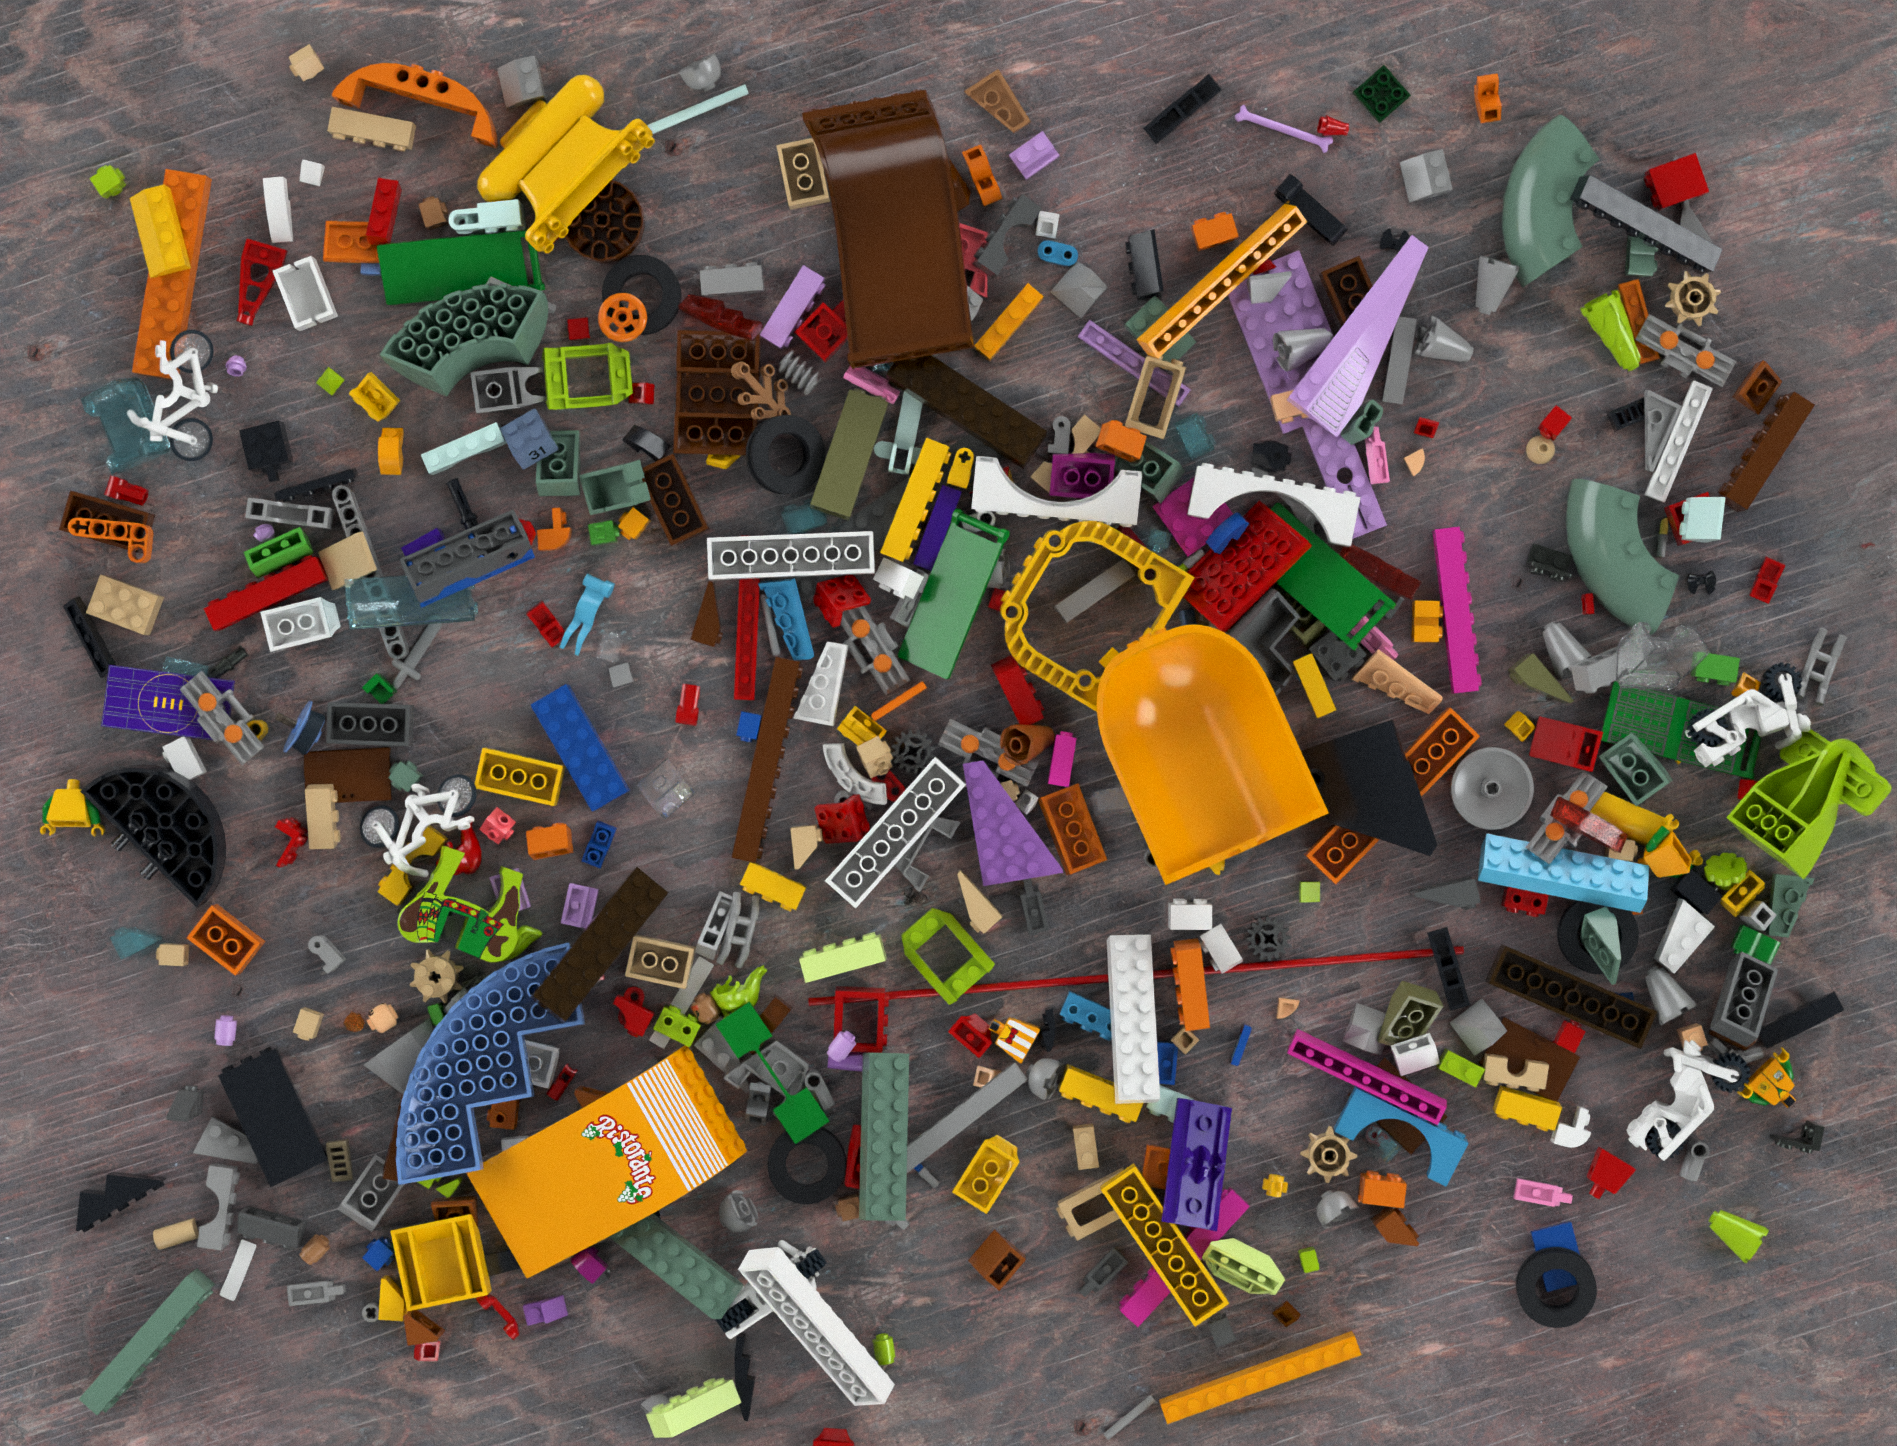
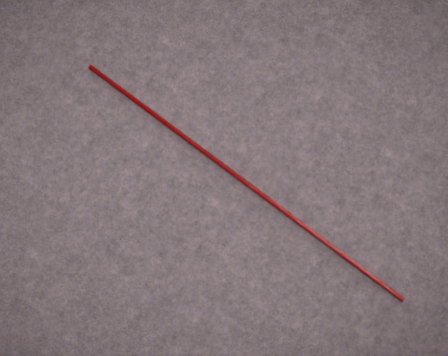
[808,946,1464,1006]

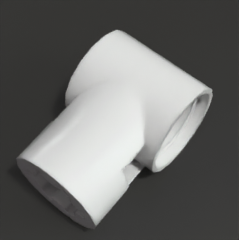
[962,511,996,533]

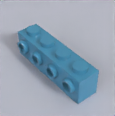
[1059,990,1112,1041]

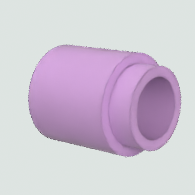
[214,1015,237,1046]
[827,1031,856,1062]

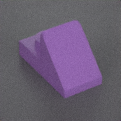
[523,1295,568,1326]

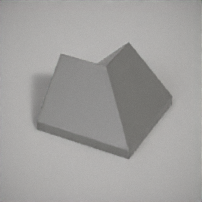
[1050,261,1108,319]
[1247,271,1292,304]
[1449,998,1507,1056]
[1342,1002,1386,1055]

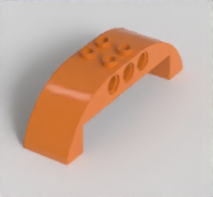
[332,63,498,149]

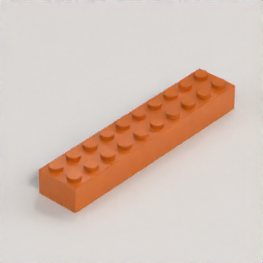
[132,169,212,380]
[1304,707,1480,884]

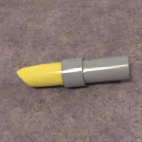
[1656,518,1668,557]

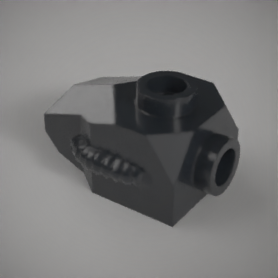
[1251,440,1292,472]

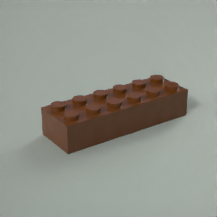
[1718,392,1815,512]

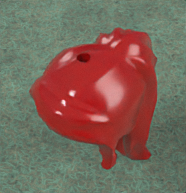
[436,816,482,875]

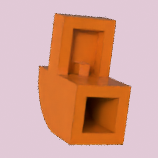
[1474,73,1502,123]
[537,507,572,551]

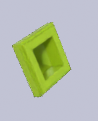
[316,367,345,396]

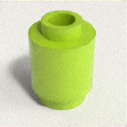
[872,1333,896,1365]

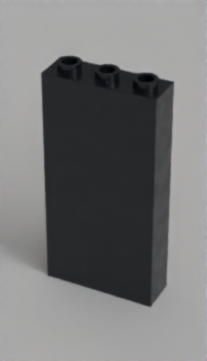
[218,1046,328,1187]

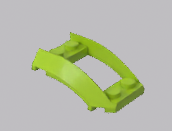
[542,343,633,410]
[901,908,995,1005]

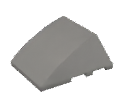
[364,1018,433,1095]

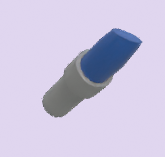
[914,1164,940,1188]

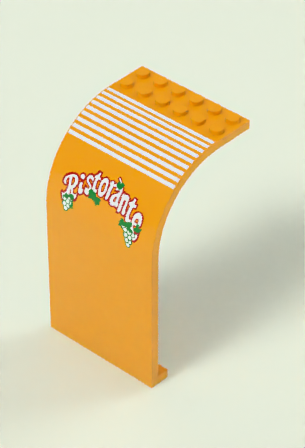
[467,1045,747,1279]

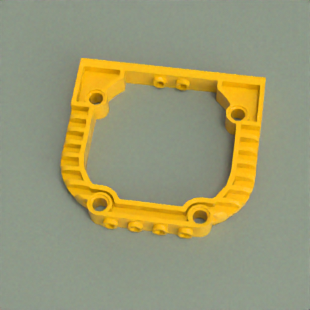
[1000,521,1195,712]

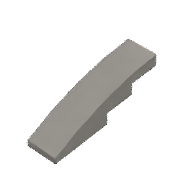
[1382,316,1417,404]
[1054,559,1135,624]

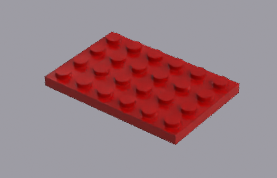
[1182,500,1312,633]

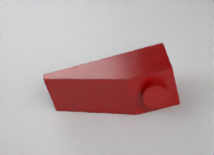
[845,1125,861,1189]

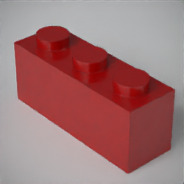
[366,177,402,245]

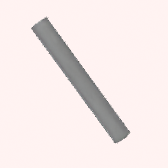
[760,594,780,656]
[1103,1395,1156,1440]

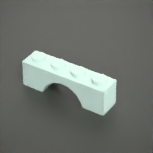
[421,422,507,475]

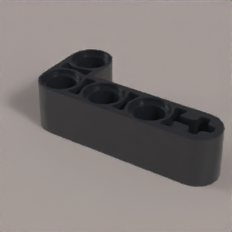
[1274,174,1348,246]

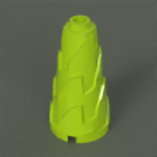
[1580,289,1641,371]

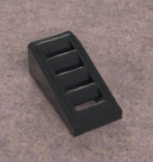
[1607,397,1645,432]

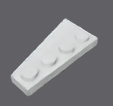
[793,641,849,726]

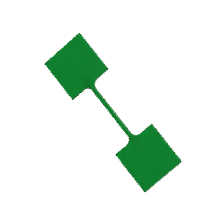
[715,1001,830,1144]

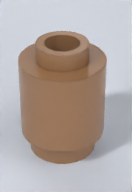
[299,1234,330,1265]

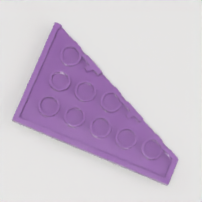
[963,760,1063,886]

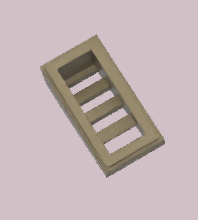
[326,1139,353,1182]

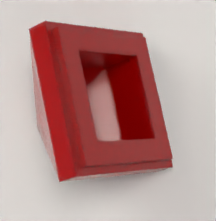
[1414,417,1439,438]

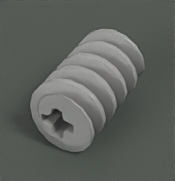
[777,350,822,395]

